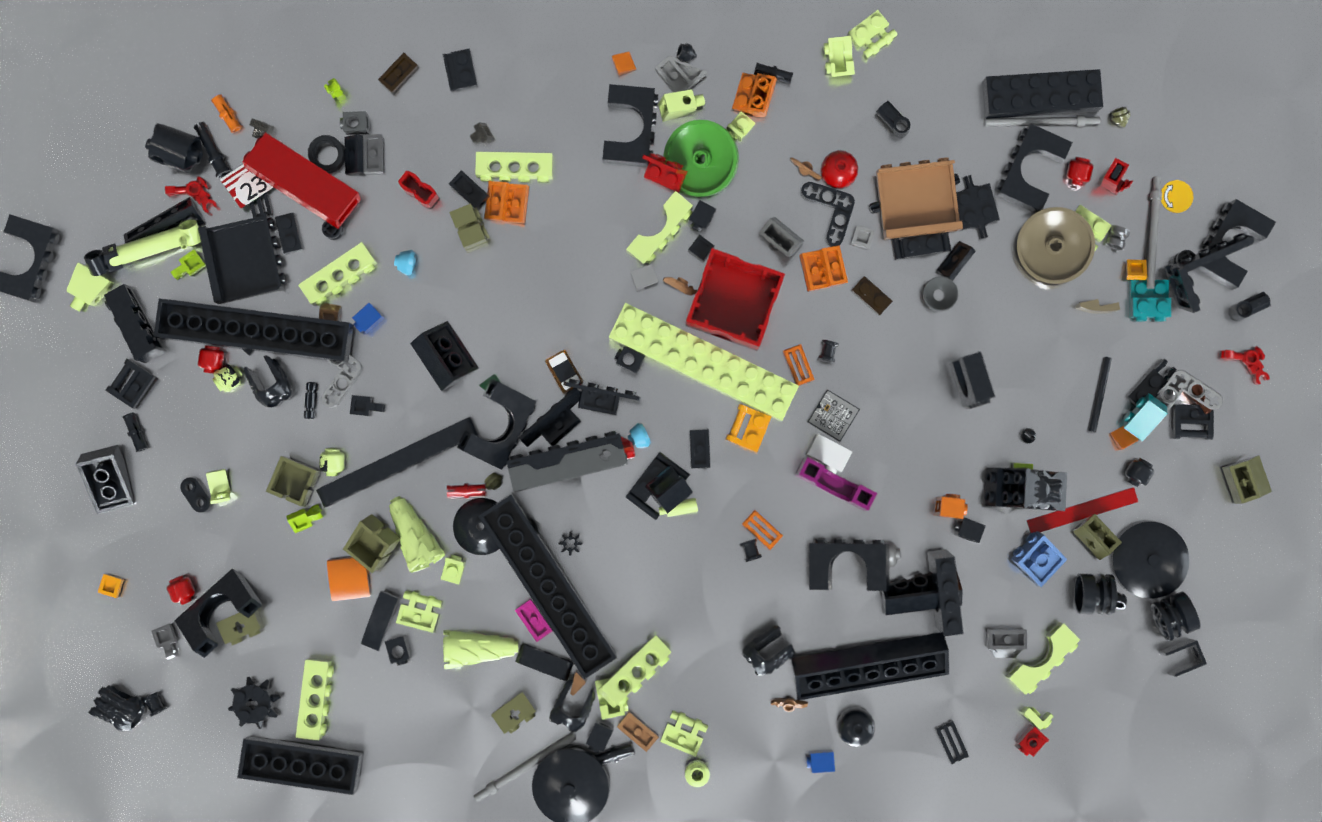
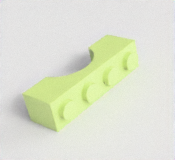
[626,191,693,266]
[1006,622,1080,695]

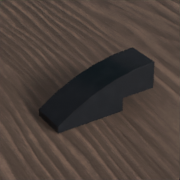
[361,591,400,651]

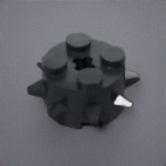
[228,677,281,729]

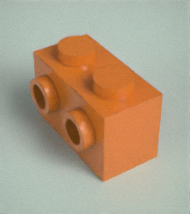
[934,494,968,519]

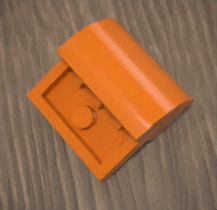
[732,73,777,117]

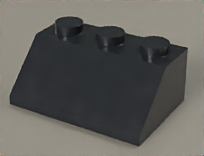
[410,321,479,391]

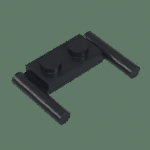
[892,232,951,260]
[625,452,690,520]

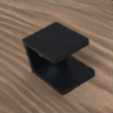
[645,466,693,514]
[1159,639,1207,677]

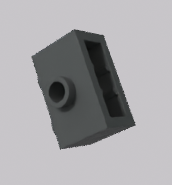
[759,217,804,257]

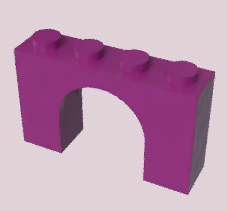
[795,457,878,511]

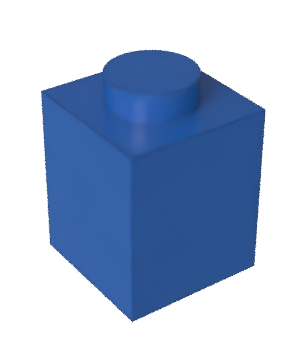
[352,303,385,334]
[806,750,835,773]

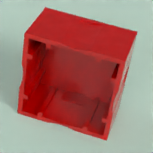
[685,248,785,351]

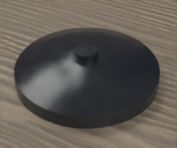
[1111,522,1190,599]
[532,747,610,822]

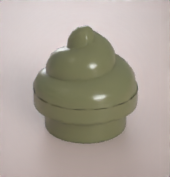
[1111,107,1131,127]

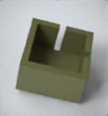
[449,203,490,253]
[266,456,321,507]
[343,514,401,573]

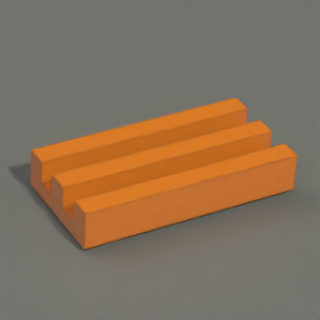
[783,344,815,386]
[742,510,783,550]

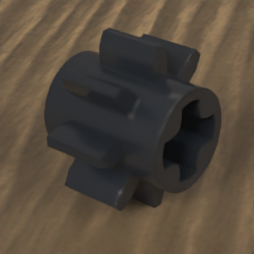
[558,532,583,556]

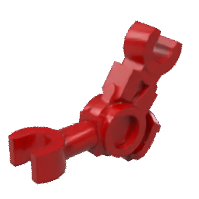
[165,176,218,214]
[1220,346,1270,385]

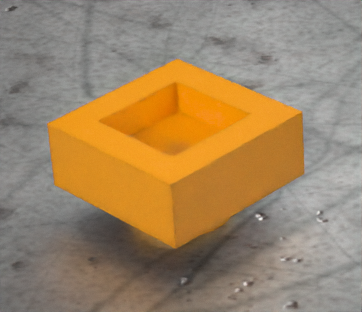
[1126,259,1147,280]
[97,574,124,598]

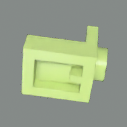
[726,111,756,142]
[441,554,466,584]
[1020,706,1054,730]

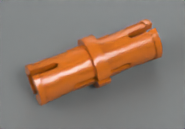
[211,94,242,133]

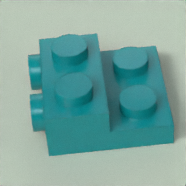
[1129,280,1171,322]

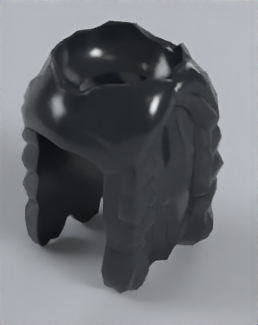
[243,355,293,408]
[742,625,795,676]
[549,679,595,733]
[88,685,145,732]

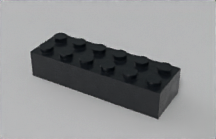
[982,69,1103,118]
[237,736,363,795]

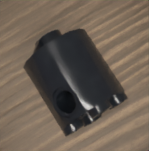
[145,123,203,173]

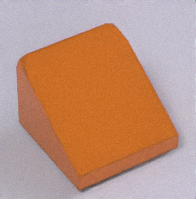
[612,52,636,76]
[1110,425,1139,450]

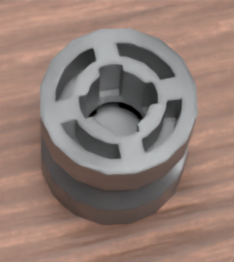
[1105,225,1130,250]

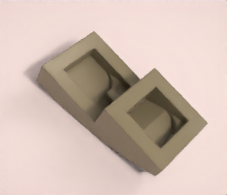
[1075,299,1120,313]

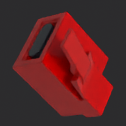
[1101,158,1133,195]

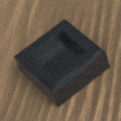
[688,234,715,261]

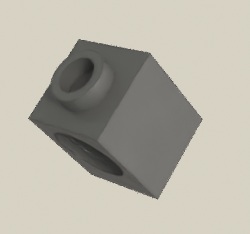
[340,111,369,135]

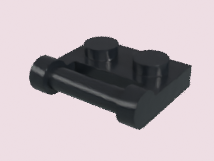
[106,358,156,409]
[1172,404,1214,440]

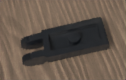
[1127,359,1177,405]

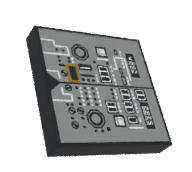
[807,389,860,442]

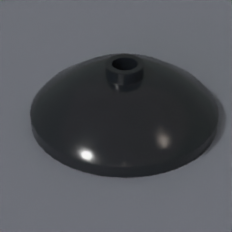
[453,498,499,555]

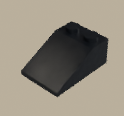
[76,445,134,514]

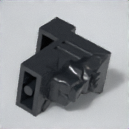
[984,468,1067,511]

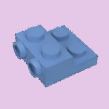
[1011,531,1067,587]

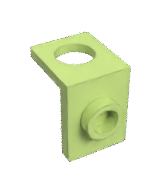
[206,469,231,504]

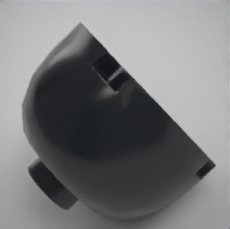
[836,707,875,747]

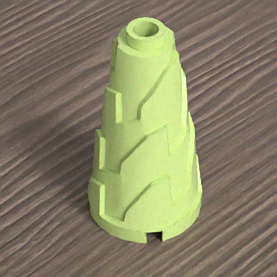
[389,496,445,573]
[443,630,518,669]

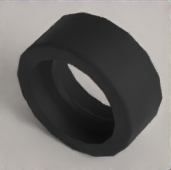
[308,135,345,173]

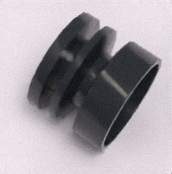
[1074,573,1117,615]
[1151,591,1200,641]

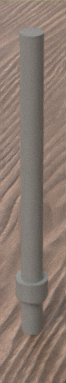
[985,115,1100,126]
[1146,176,1162,289]
[474,733,576,802]

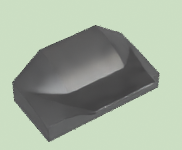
[987,629,1027,658]

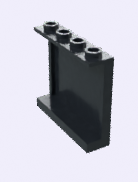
[198,213,287,304]

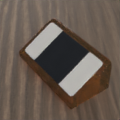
[545,350,583,394]

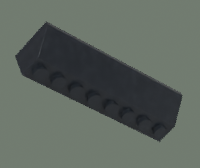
[791,633,949,701]

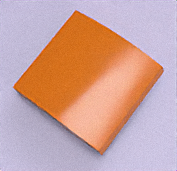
[484,181,529,224]
[800,245,848,292]
[327,557,371,601]

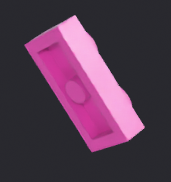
[515,599,553,642]

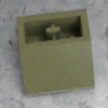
[1222,455,1272,504]

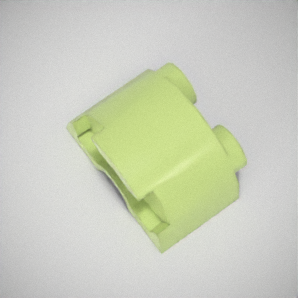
[824,36,855,77]
[595,678,629,720]

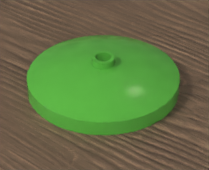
[663,120,739,197]

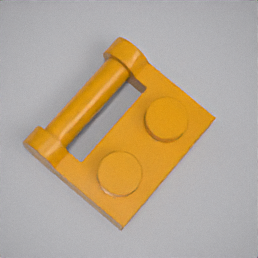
[725,404,771,452]

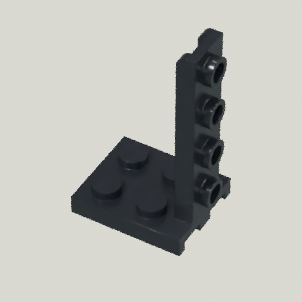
[1164,233,1254,313]

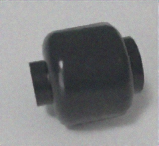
[1125,458,1154,487]

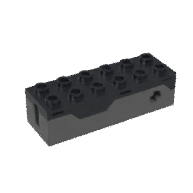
[506,431,635,492]

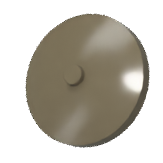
[1017,207,1095,284]

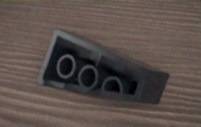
[882,569,963,615]

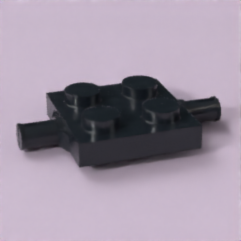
[956,175,1000,239]

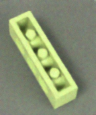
[475,152,553,182]
[298,242,378,306]
[597,635,672,707]
[296,658,334,740]

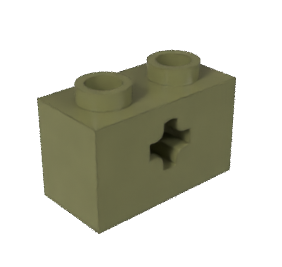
[1073,514,1122,560]
[216,610,264,646]
[491,691,537,734]

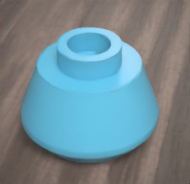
[394,250,416,276]
[627,423,651,448]

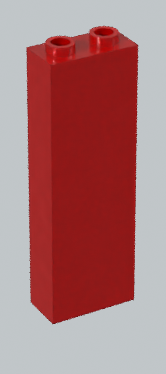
[242,132,361,229]

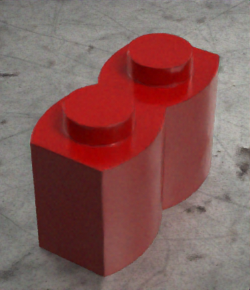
[398,171,439,208]

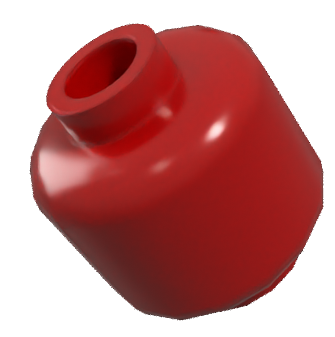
[1066,157,1094,186]
[197,345,225,374]
[166,575,196,605]

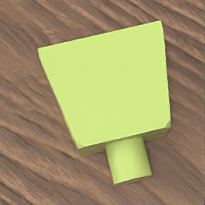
[658,90,705,122]
[67,263,115,312]

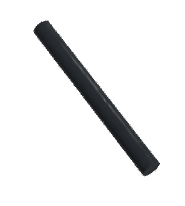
[1088,357,1112,433]

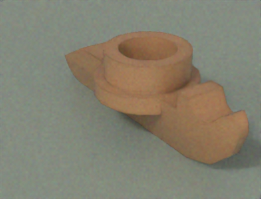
[790,157,822,180]
[663,277,698,295]
[770,698,808,712]

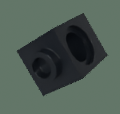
[688,200,716,232]
[614,346,645,375]
[953,517,986,544]
[385,635,412,666]
[586,720,614,753]

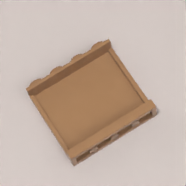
[876,157,963,240]

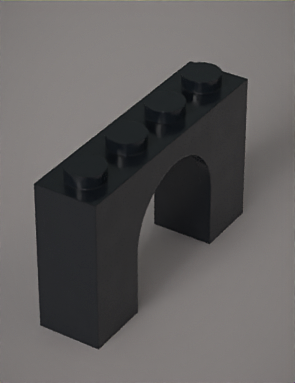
[602,84,658,167]
[996,124,1073,213]
[1196,199,1276,290]
[0,214,59,303]
[949,351,995,409]
[457,379,536,470]
[809,539,890,591]
[927,549,963,636]
[174,568,262,658]

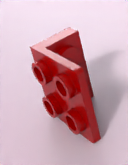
[642,153,688,192]

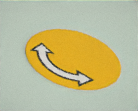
[1161,180,1193,213]

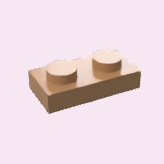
[617,711,659,752]

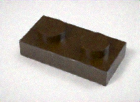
[378,52,418,94]
[851,276,892,316]

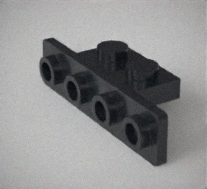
[563,379,641,415]
[519,388,581,447]

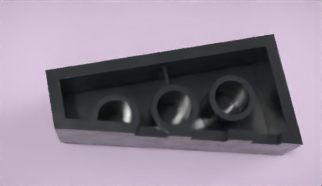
[104,284,165,363]

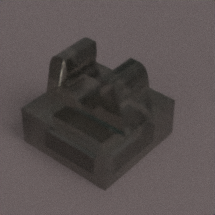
[249,118,275,139]
[470,122,495,144]

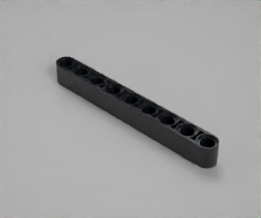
[316,417,479,508]

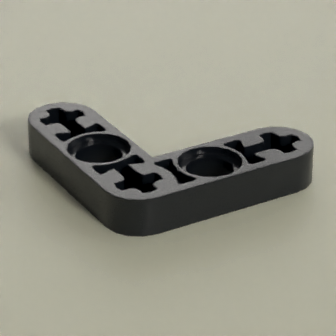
[801,182,855,247]

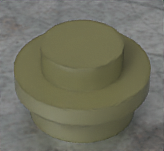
[484,472,503,490]

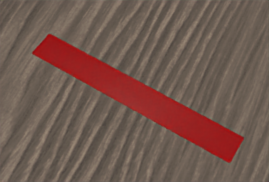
[1027,487,1138,533]

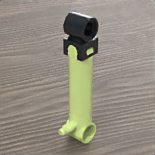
[84,220,201,276]

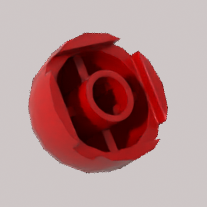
[820,150,859,189]

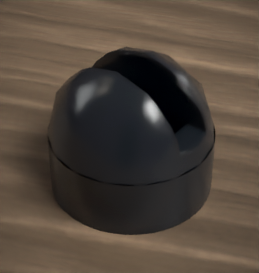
[1020,428,1036,444]
[1116,592,1127,609]

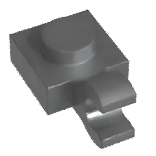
[151,624,178,659]

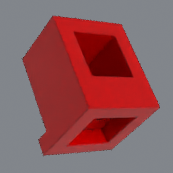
[1016,725,1049,757]

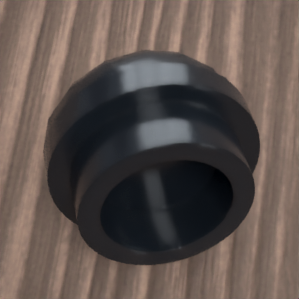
[676,43,697,62]

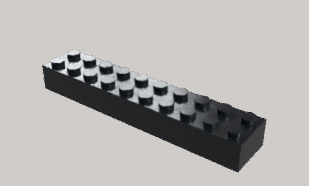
[153,298,354,363]
[478,493,617,679]

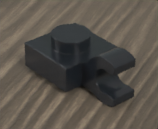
[350,395,386,416]

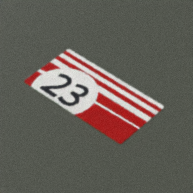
[220,140,282,208]

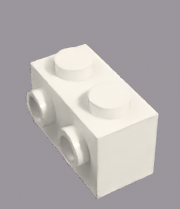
[806,434,852,474]

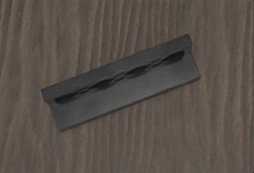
[123,197,204,243]

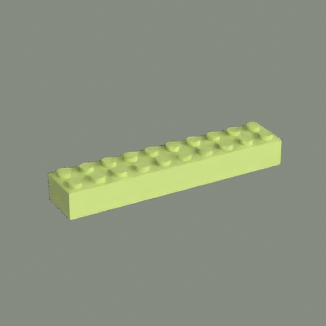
[609,303,799,422]

